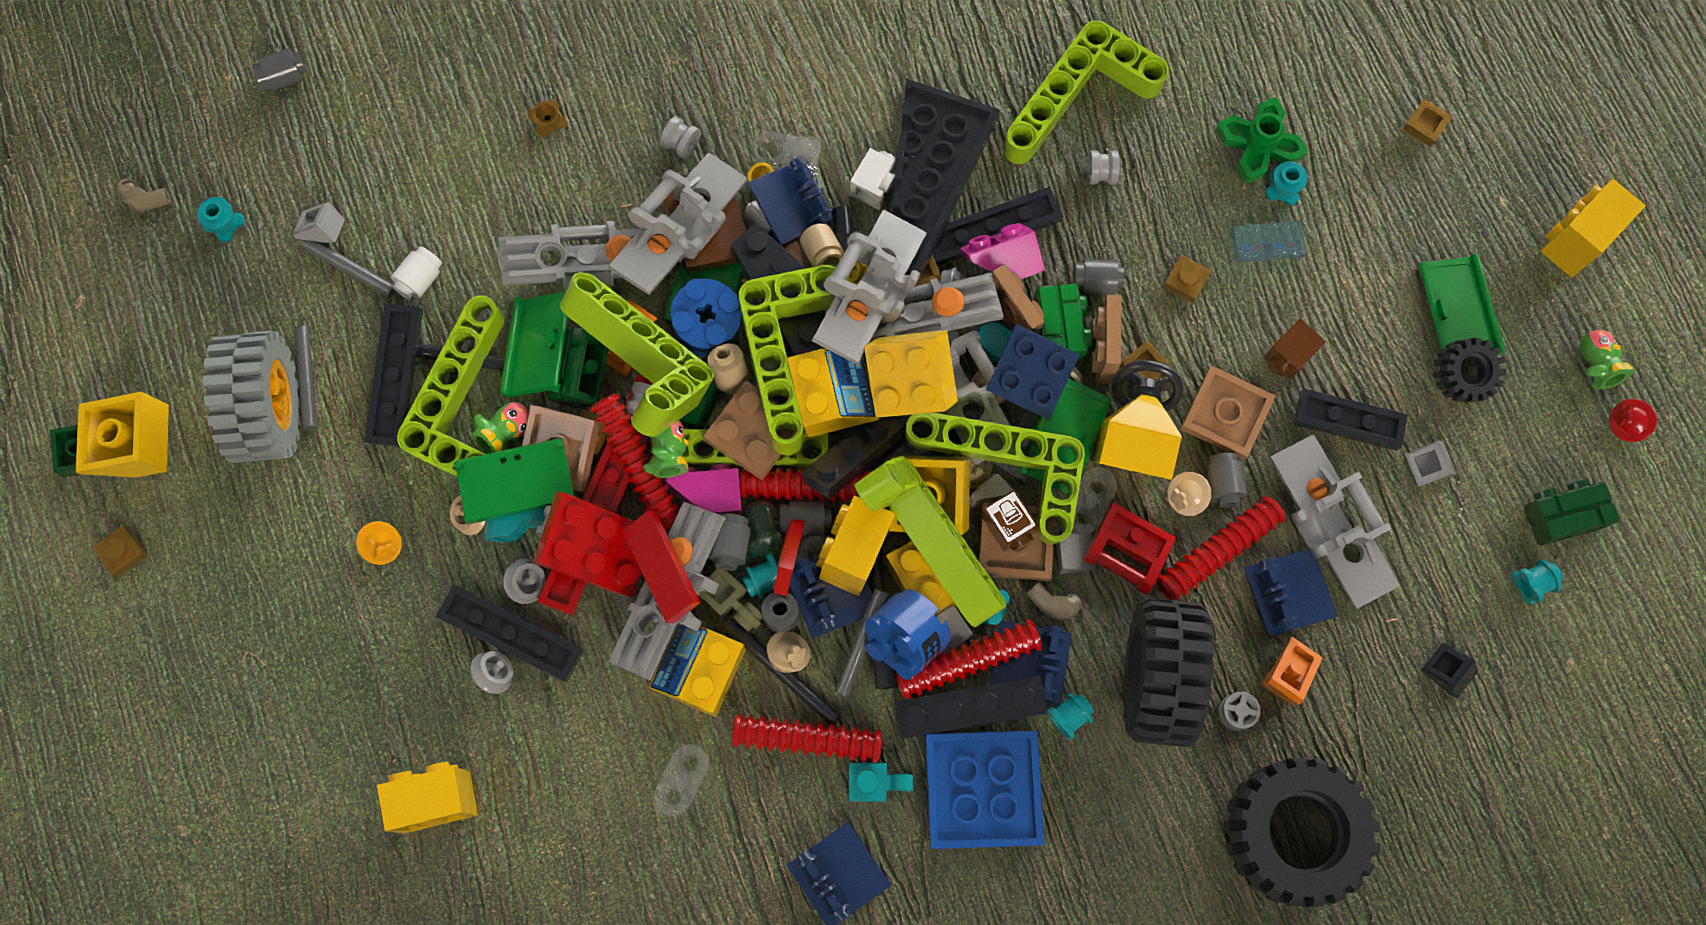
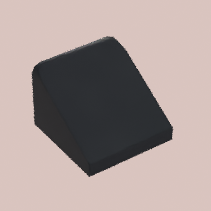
[1422,643,1477,698]

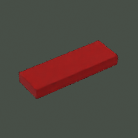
[622,510,701,624]

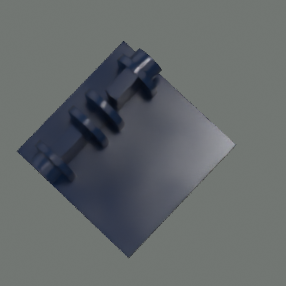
[747,156,833,245]
[986,324,1080,420]
[1244,549,1337,637]
[790,558,872,639]
[989,621,1072,705]
[786,822,891,925]

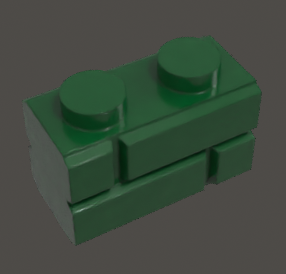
[548,327,609,408]
[1524,479,1620,546]

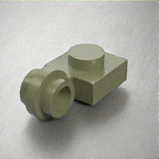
[699,568,763,632]

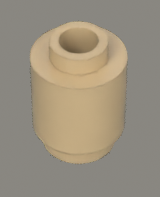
[800,224,844,268]
[707,344,750,395]

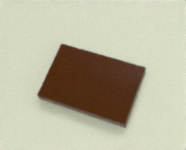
[659,174,746,274]

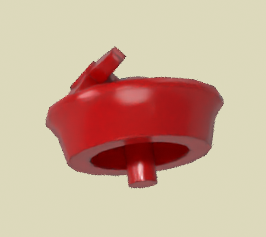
[1609,399,1657,442]

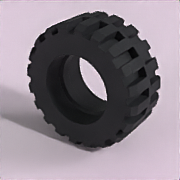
[1123,598,1214,747]
[1224,757,1381,907]

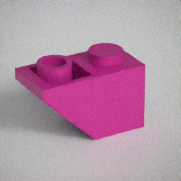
[960,223,1045,279]
[666,464,743,516]

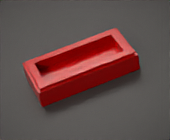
[773,518,805,596]

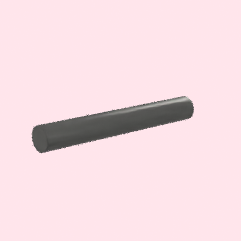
[302,240,396,298]
[294,326,317,430]
[835,588,888,696]

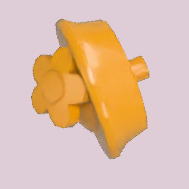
[356,521,402,565]

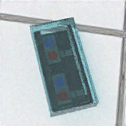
[1231,221,1307,263]

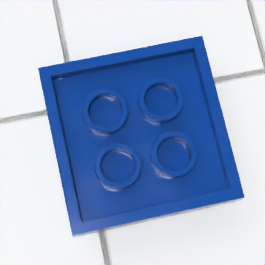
[925,731,1044,849]

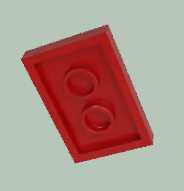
[533,492,641,598]

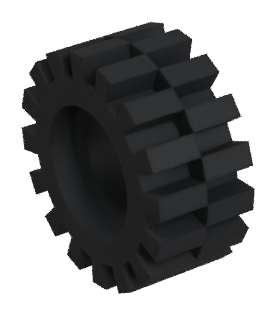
[1433,338,1506,402]

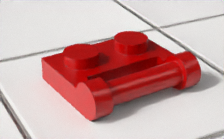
[1083,502,1176,595]

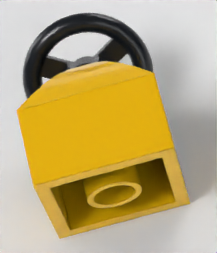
[1093,360,1184,480]

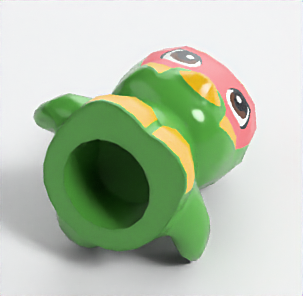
[1579,330,1634,390]
[473,402,529,454]
[643,420,689,478]

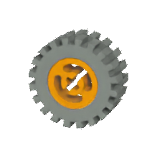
[203,331,301,463]

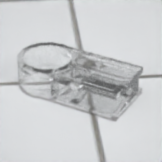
[752,131,822,175]

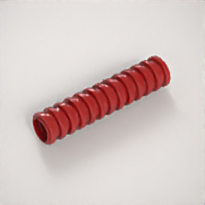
[590,393,679,531]
[739,467,871,502]
[1156,496,1285,601]
[895,619,1042,700]
[732,714,882,763]

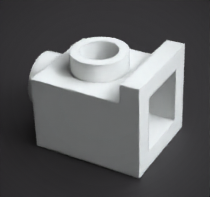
[850,148,897,210]

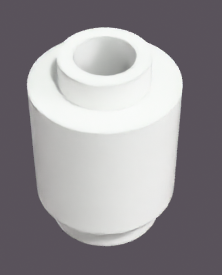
[391,246,442,300]

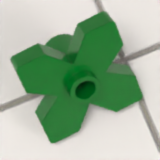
[1215,97,1308,184]

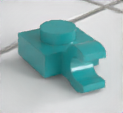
[849,763,913,802]

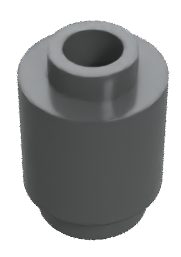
[252,48,307,92]
[1072,259,1124,295]
[1206,453,1247,508]
[780,501,832,537]
[709,514,751,570]
[762,593,799,633]

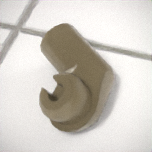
[116,179,171,212]
[1026,582,1082,619]

